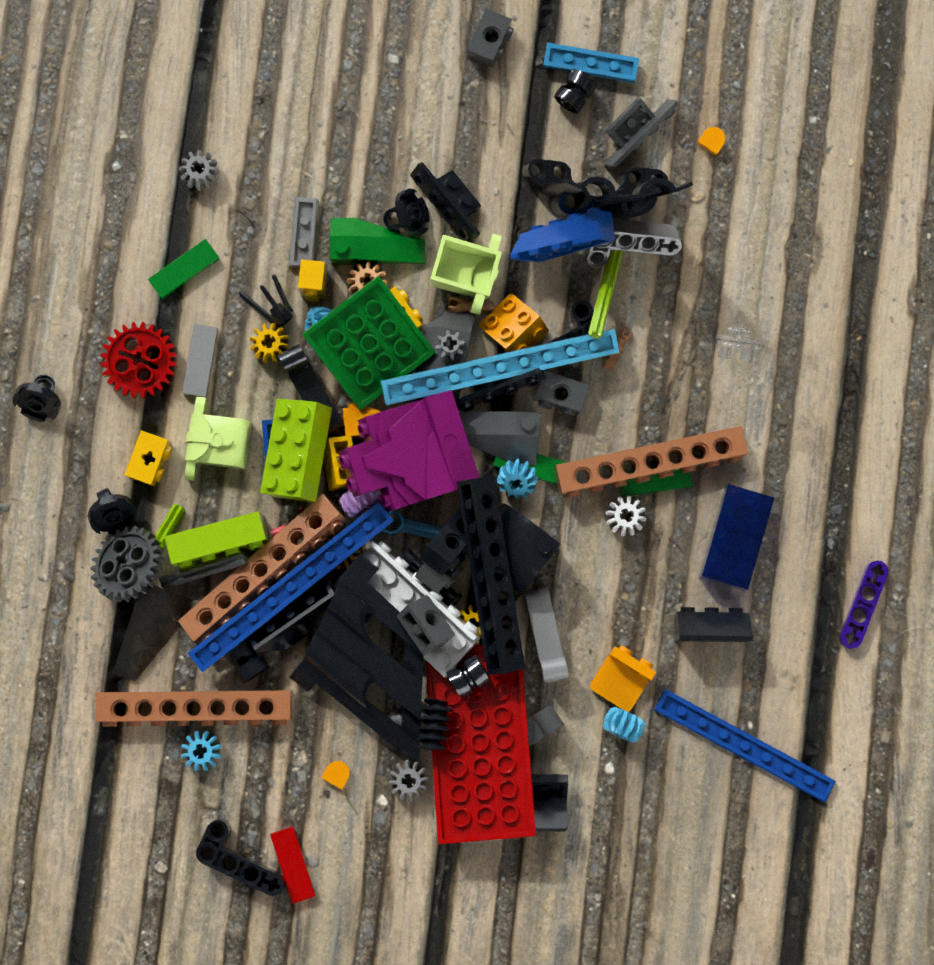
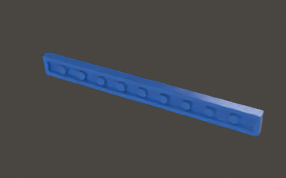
[187,502,394,672]

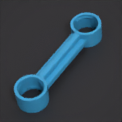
[383,510,443,540]

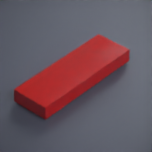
[270,826,316,904]

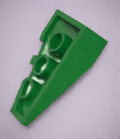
[330,218,425,265]

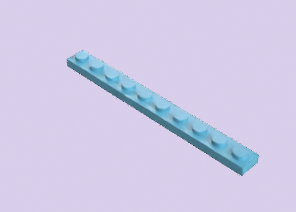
[380,329,620,405]

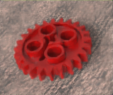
[100,322,178,399]

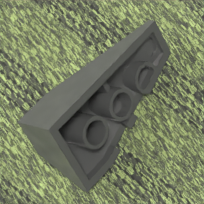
[459,412,541,465]

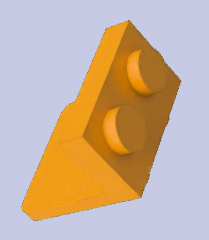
[479,294,549,353]
[590,645,656,712]

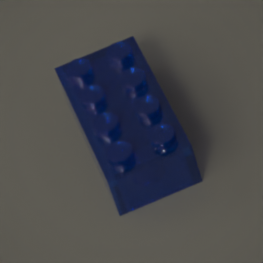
[698,484,774,591]

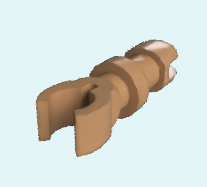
[448,297,494,313]
[602,327,632,371]

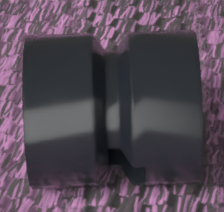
[554,69,597,114]
[225,639,270,684]
[446,655,491,699]

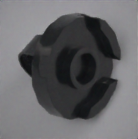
[383,188,430,236]
[12,375,61,422]
[87,488,137,535]

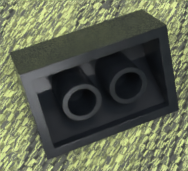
[674,607,753,642]

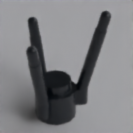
[239,274,294,327]

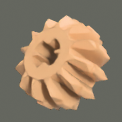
[347,262,388,293]

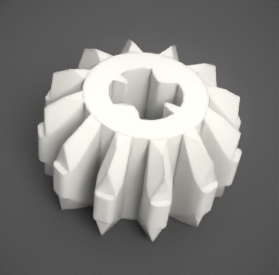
[605,496,646,537]

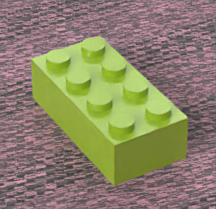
[260,398,332,502]
[164,511,270,570]

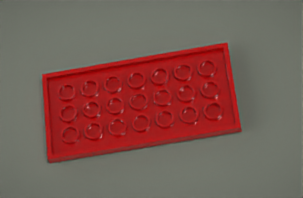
[426,644,537,845]

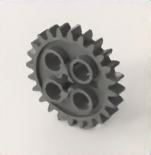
[90,526,164,603]

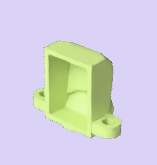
[429,233,502,315]
[184,397,252,481]

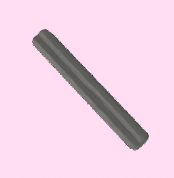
[159,552,247,589]

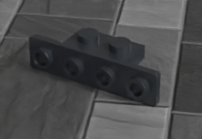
[410,162,481,243]
[455,368,546,412]

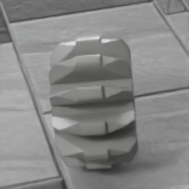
[179,150,220,191]
[388,760,429,802]

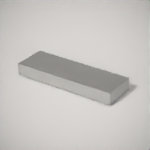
[289,197,319,269]
[182,324,218,398]

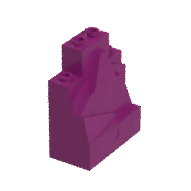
[339,390,480,512]

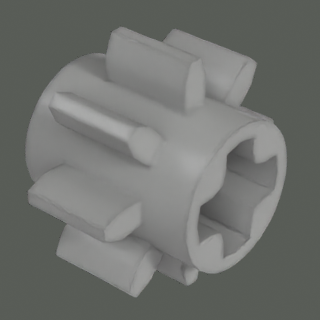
[435,330,465,361]

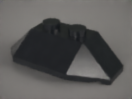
[247,578,334,652]

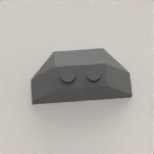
[416,311,475,400]

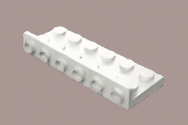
[363,540,481,677]

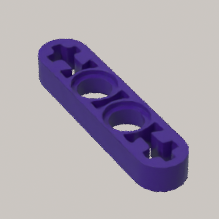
[839,560,888,649]

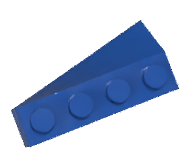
[510,207,615,263]

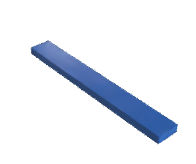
[654,689,836,802]

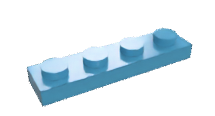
[543,42,639,83]

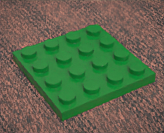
[302,275,436,410]

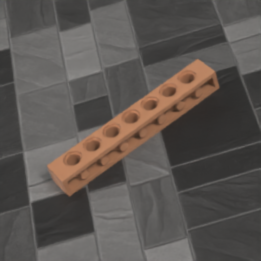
[554,426,749,498]
[178,494,347,644]
[96,690,292,727]

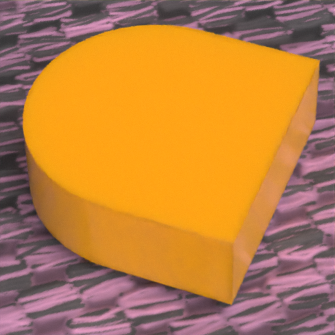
[697,127,726,156]
[321,761,350,789]

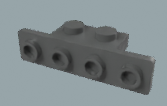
[603,98,679,169]

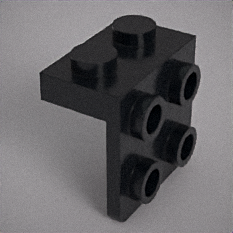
[532,774,568,832]

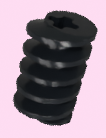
[417,698,454,751]

